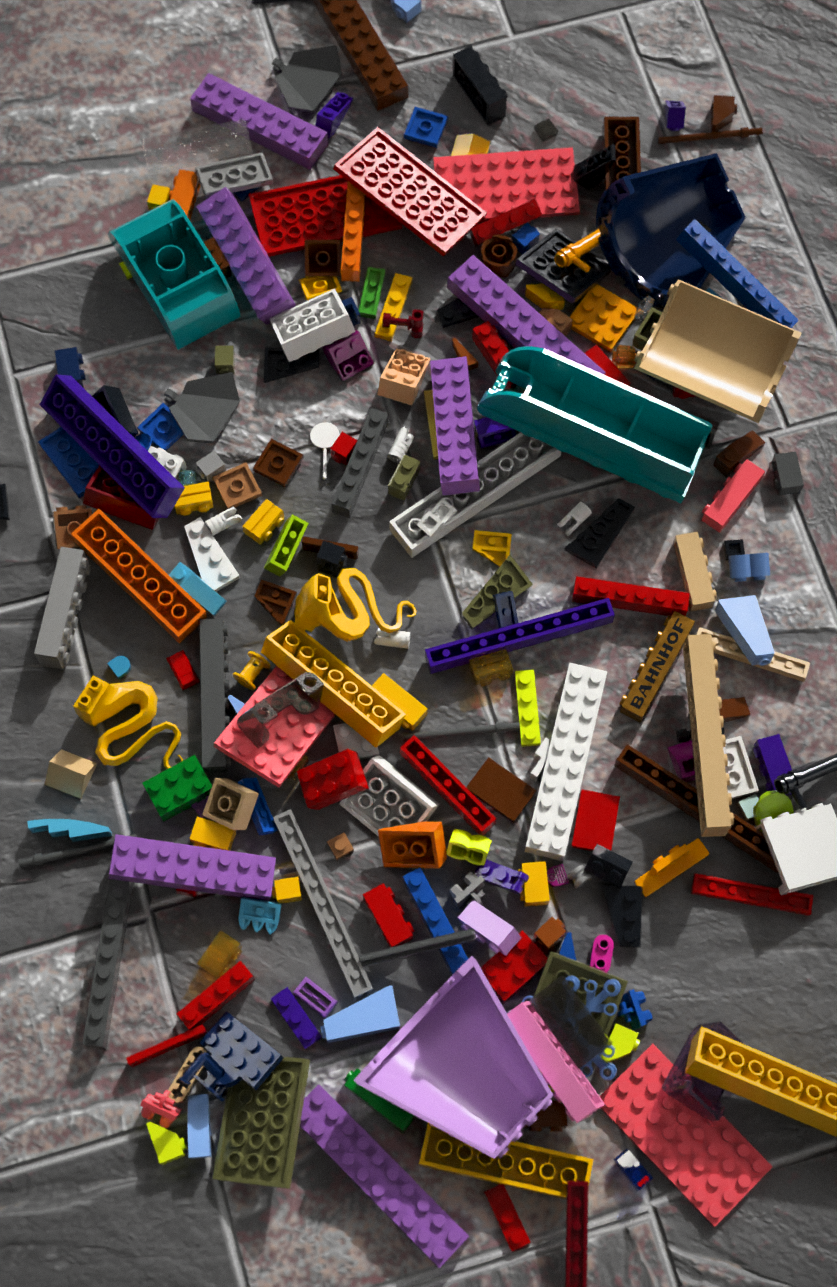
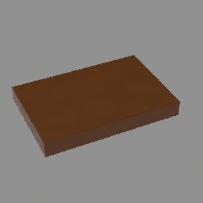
[466,757,537,823]

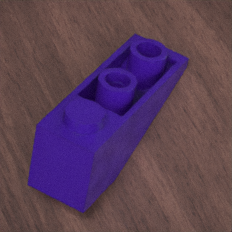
[315,92,353,139]

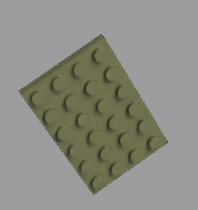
[212,1057,310,1189]

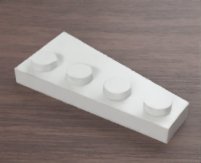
[184,517,240,592]

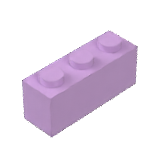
[458,900,521,956]

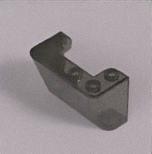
[237,672,324,748]

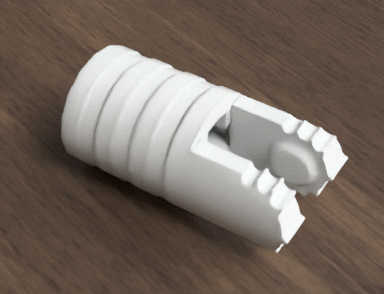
[387,427,414,463]
[557,502,592,536]
[205,507,242,536]
[374,628,411,649]

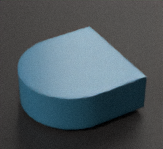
[107,656,131,679]

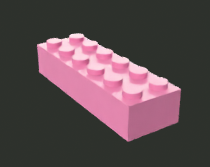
[507,1001,605,1123]

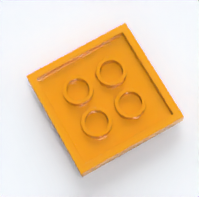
[570,284,640,352]

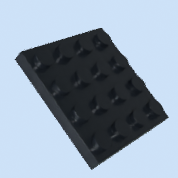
[515,229,612,304]

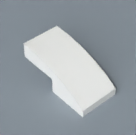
[417,498,457,537]
[530,738,549,782]

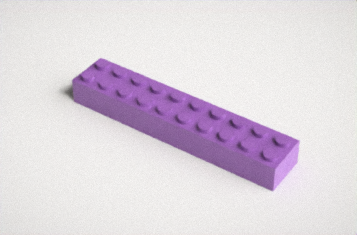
[447,255,606,375]
[300,1084,469,1269]

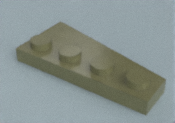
[461,555,533,629]

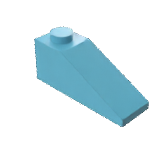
[169,562,227,616]

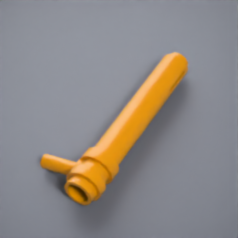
[554,229,601,273]

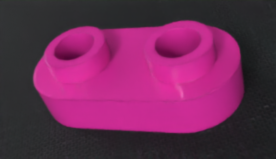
[590,935,614,972]

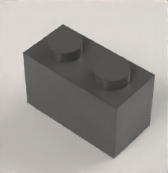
[769,452,804,496]

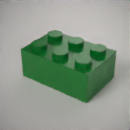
[142,755,212,822]

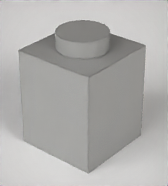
[196,451,226,483]

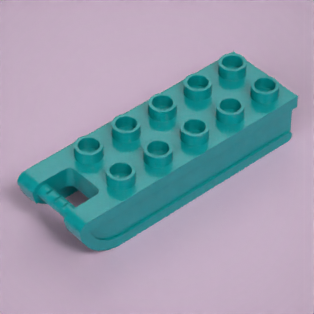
[477,346,712,504]

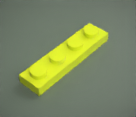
[515,670,541,747]

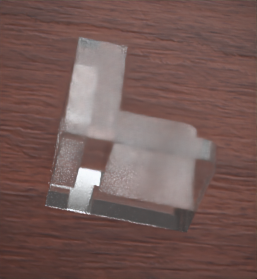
[635,296,654,322]

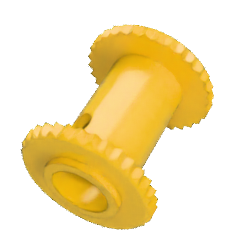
[233,651,271,690]

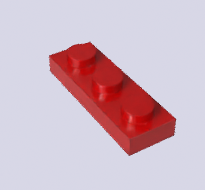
[484,1184,531,1252]

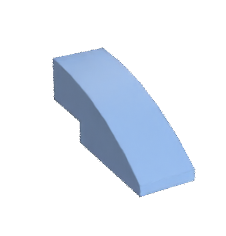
[187,1094,212,1159]

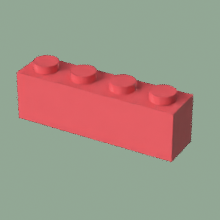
[701,459,765,533]

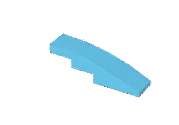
[27,819,112,842]

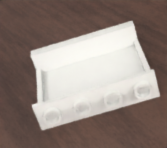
[755,803,837,895]

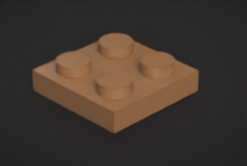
[213,462,262,509]

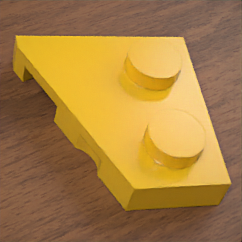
[472,530,512,567]

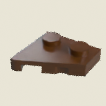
[254,579,297,626]

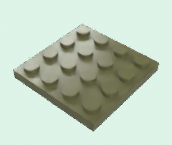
[534,951,628,1055]

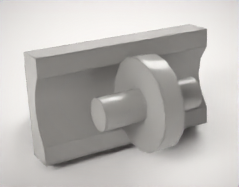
[449,872,485,909]

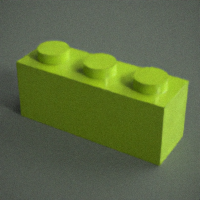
[264,514,309,577]

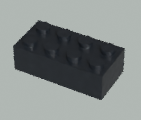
[453,46,508,126]

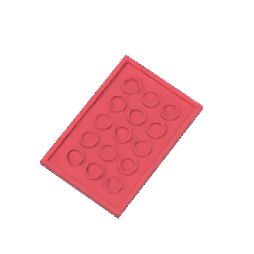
[213,665,336,788]

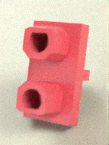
[140,1090,182,1128]

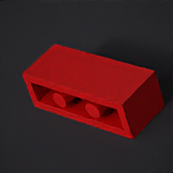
[363,883,415,948]

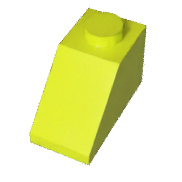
[601,1023,640,1063]
[146,1122,188,1165]

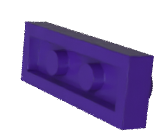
[270,987,322,1050]

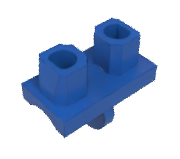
[617,989,653,1031]

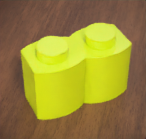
[446,829,491,865]

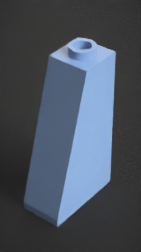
[715,595,775,666]
[320,985,400,1043]

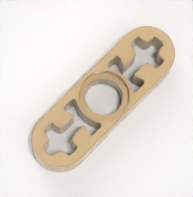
[168,1047,208,1104]

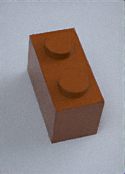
[532,917,566,955]

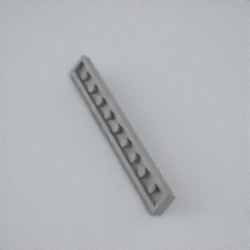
[273,809,373,998]

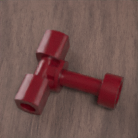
[382,309,424,338]

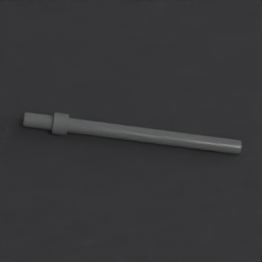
[403,722,520,742]
[18,834,137,868]

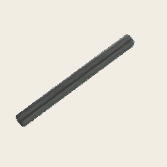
[359,929,476,967]

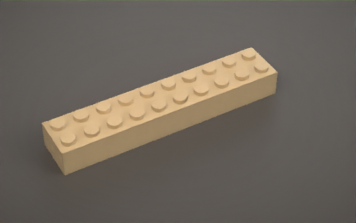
[683,634,734,837]

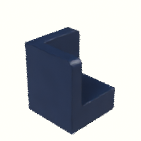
[342,297,361,326]

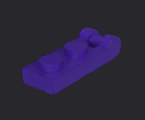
[474,859,529,895]

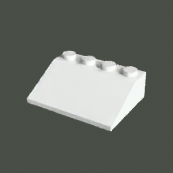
[269,289,356,362]
[339,755,440,837]

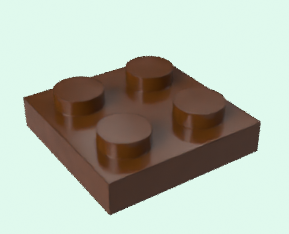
[253,439,304,487]

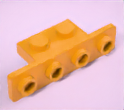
[635,838,709,897]

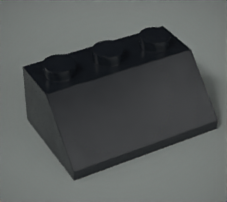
[92,385,139,437]

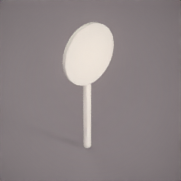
[310,422,340,480]

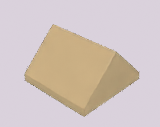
[45,749,97,799]

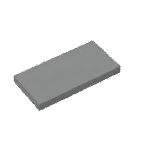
[195,152,273,199]

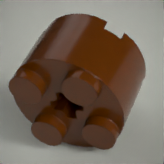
[480,235,517,278]

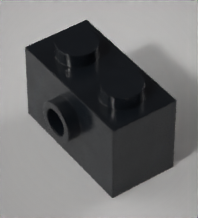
[316,541,348,578]
[584,844,633,887]

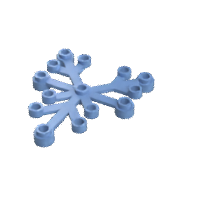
[506,976,621,1080]

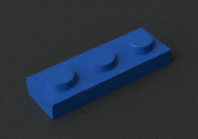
[238,777,278,836]

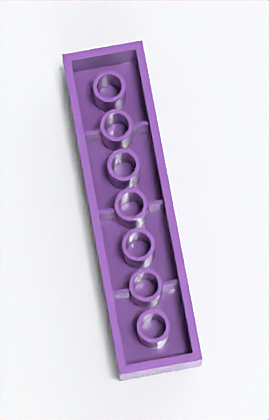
[190,73,328,170]
[196,186,296,325]
[430,356,480,496]
[108,834,276,901]

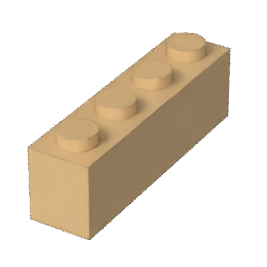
[673,532,717,612]

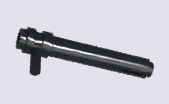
[774,754,837,810]

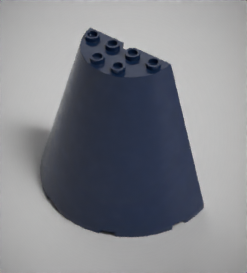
[596,153,746,308]

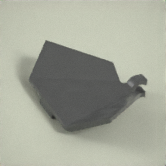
[272,45,342,113]
[164,372,240,444]

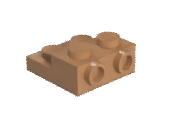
[52,505,92,549]

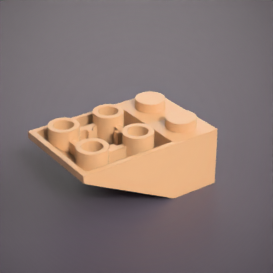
[377,348,431,405]

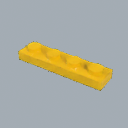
[374,273,413,342]

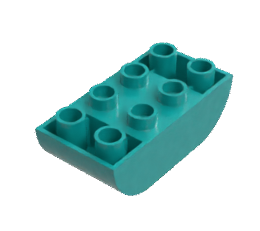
[108,199,241,350]

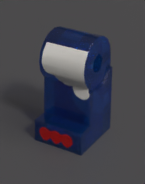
[614,1148,653,1191]

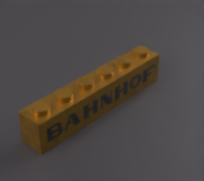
[619,611,695,723]

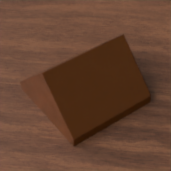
[305,240,342,277]

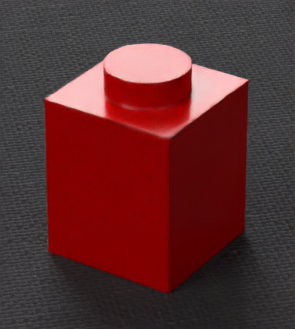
[330,432,357,465]

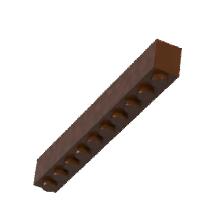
[614,744,779,874]

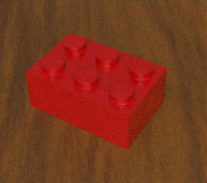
[297,749,369,810]
[480,930,548,1005]

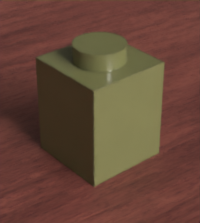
[215,346,235,374]

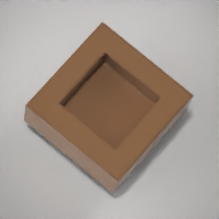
[327,832,354,860]

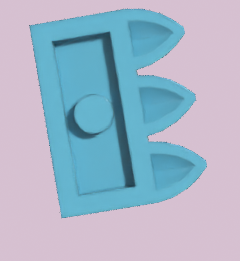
[238,897,282,934]

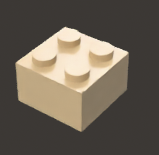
[202,778,259,830]

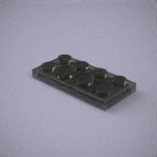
[529,975,613,1069]

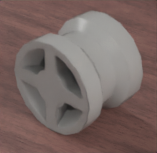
[567,864,592,889]

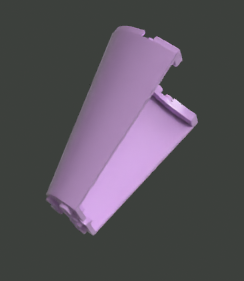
[354,956,553,1159]

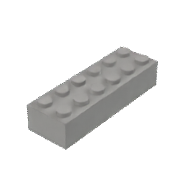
[34,547,91,670]

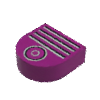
[547,864,569,887]

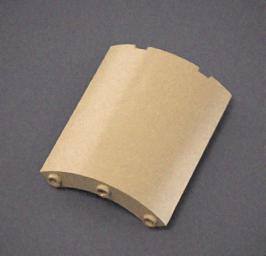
[634,279,802,424]

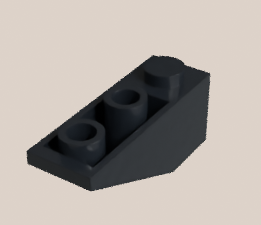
[574,144,615,189]

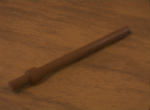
[658,127,763,144]

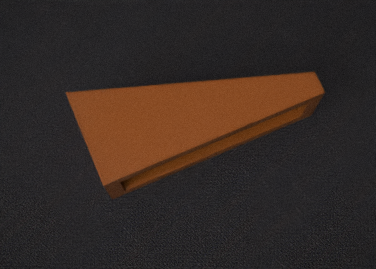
[452,338,479,371]

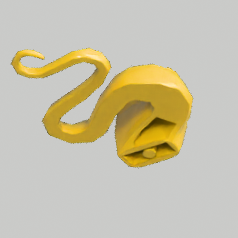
[294,568,417,642]
[73,676,183,770]

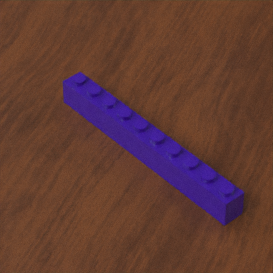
[425,598,615,674]

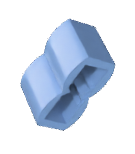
[728,553,770,582]

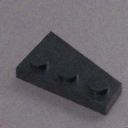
[263,347,320,383]

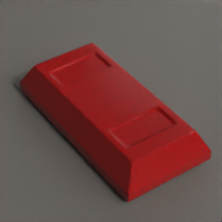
[166,650,200,690]

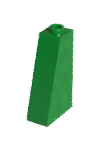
[344,1068,416,1134]

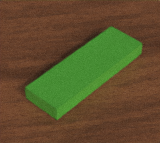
[359,267,385,319]

